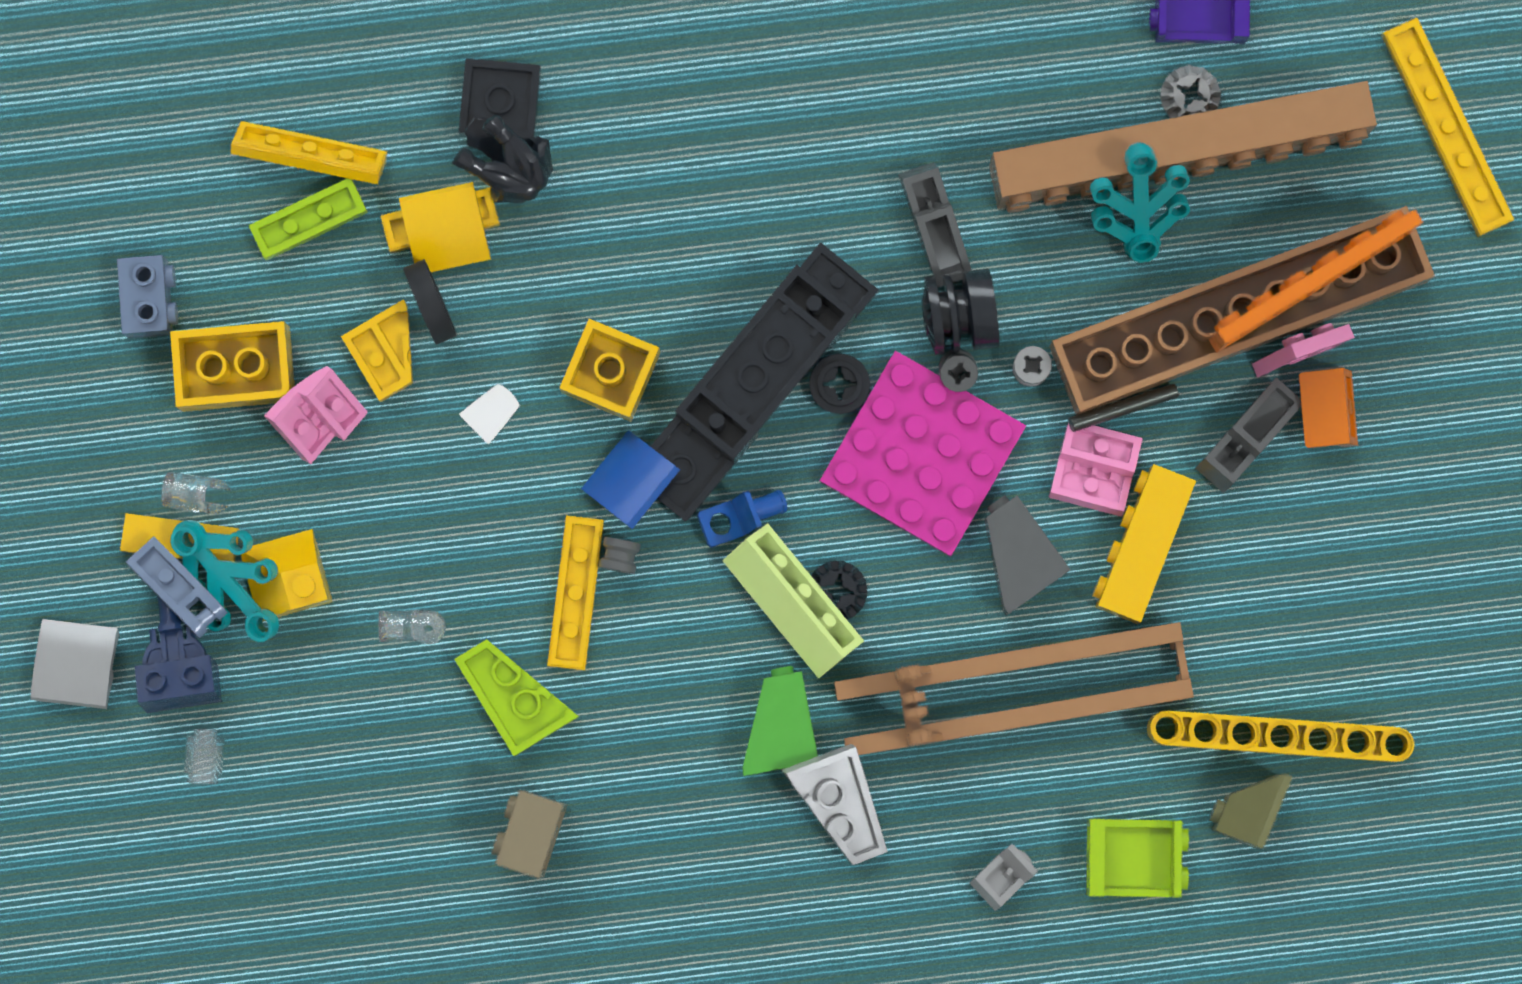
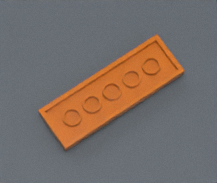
[1209,209,1423,353]

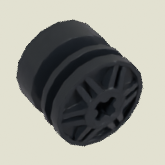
[921,268,999,356]

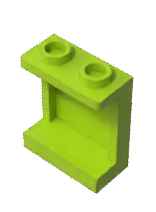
[1086,819,1189,898]

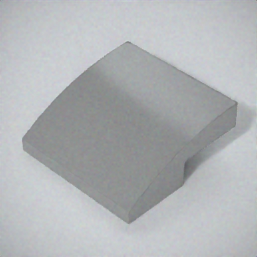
[30,619,119,709]

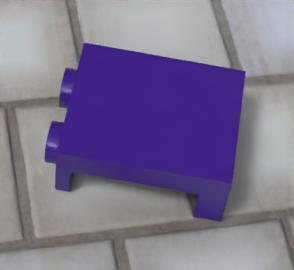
[1149,0,1250,44]

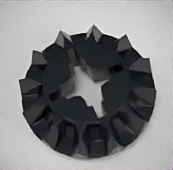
[810,354,870,415]
[811,561,867,620]

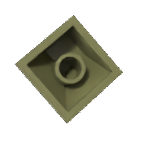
[1209,774,1292,849]

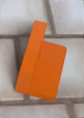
[1299,368,1358,448]

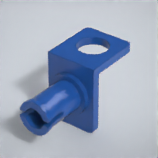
[697,490,788,547]

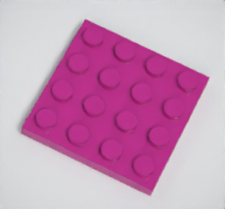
[820,350,1026,557]

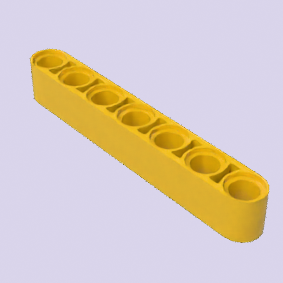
[1147,711,1415,762]

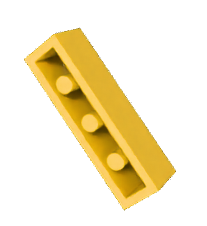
[1092,464,1196,624]

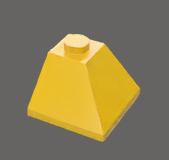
[241,529,333,622]

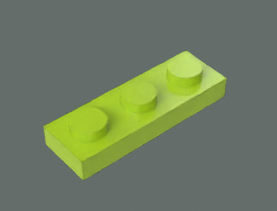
[248,178,368,261]

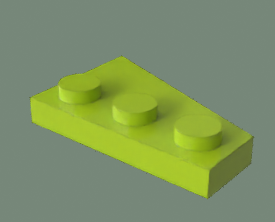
[454,639,579,757]

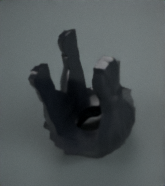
[452,115,553,204]

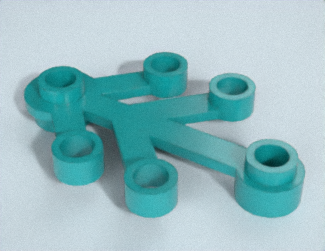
[1090,142,1190,263]
[170,520,279,642]

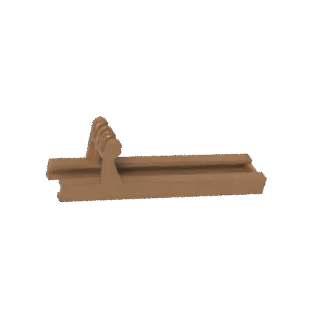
[834,622,1194,755]

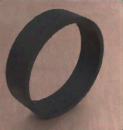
[403,259,457,345]

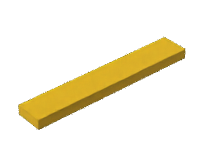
[1381,18,1514,237]

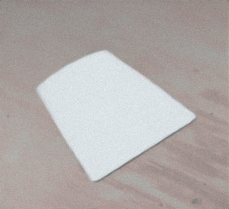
[459,384,520,444]

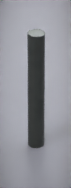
[1068,383,1179,432]

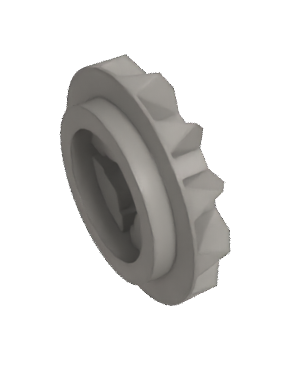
[1160,65,1221,118]

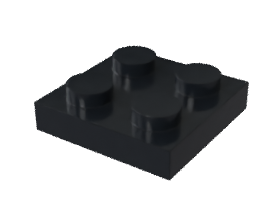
[458,58,541,138]

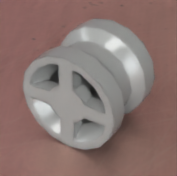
[1012,346,1052,387]

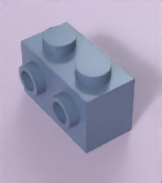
[117,255,179,338]

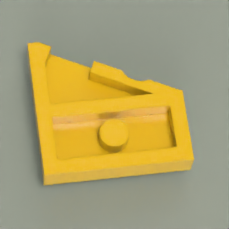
[341,299,413,402]

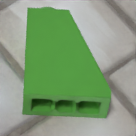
[742,666,818,776]

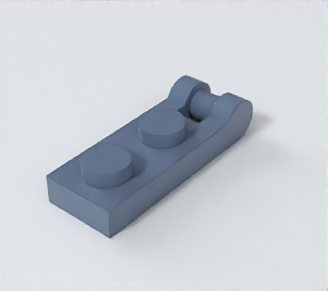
[126,536,228,639]

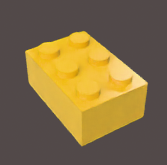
[170,321,295,412]

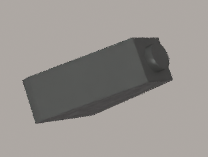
[984,495,1071,616]

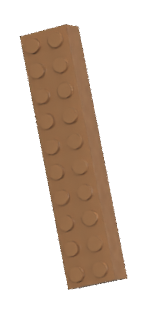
[989,81,1377,213]
[1049,206,1435,415]

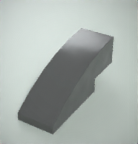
[898,162,972,288]
[1195,377,1301,493]

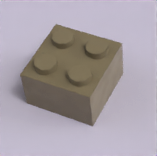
[492,790,568,878]

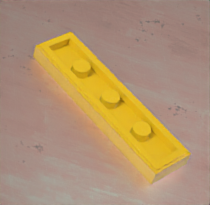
[231,121,387,185]
[547,515,604,671]

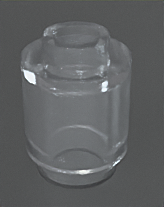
[184,728,225,784]

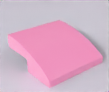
[264,366,368,464]
[1049,422,1143,517]

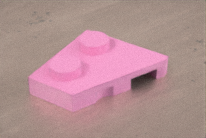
[1252,323,1355,378]

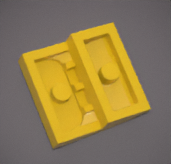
[399,182,491,272]

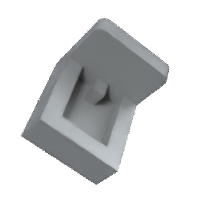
[969,844,1038,911]

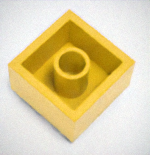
[559,319,660,422]

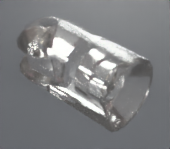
[161,472,231,514]
[379,610,446,644]

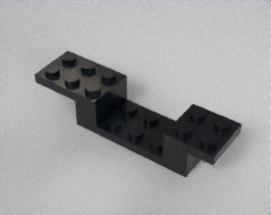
[650,242,879,523]

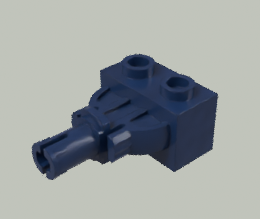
[134,595,222,713]

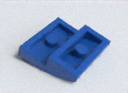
[581,430,680,529]

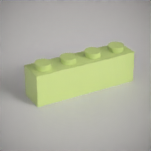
[722,523,864,679]

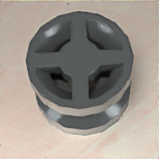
[938,348,978,392]
[598,537,641,574]

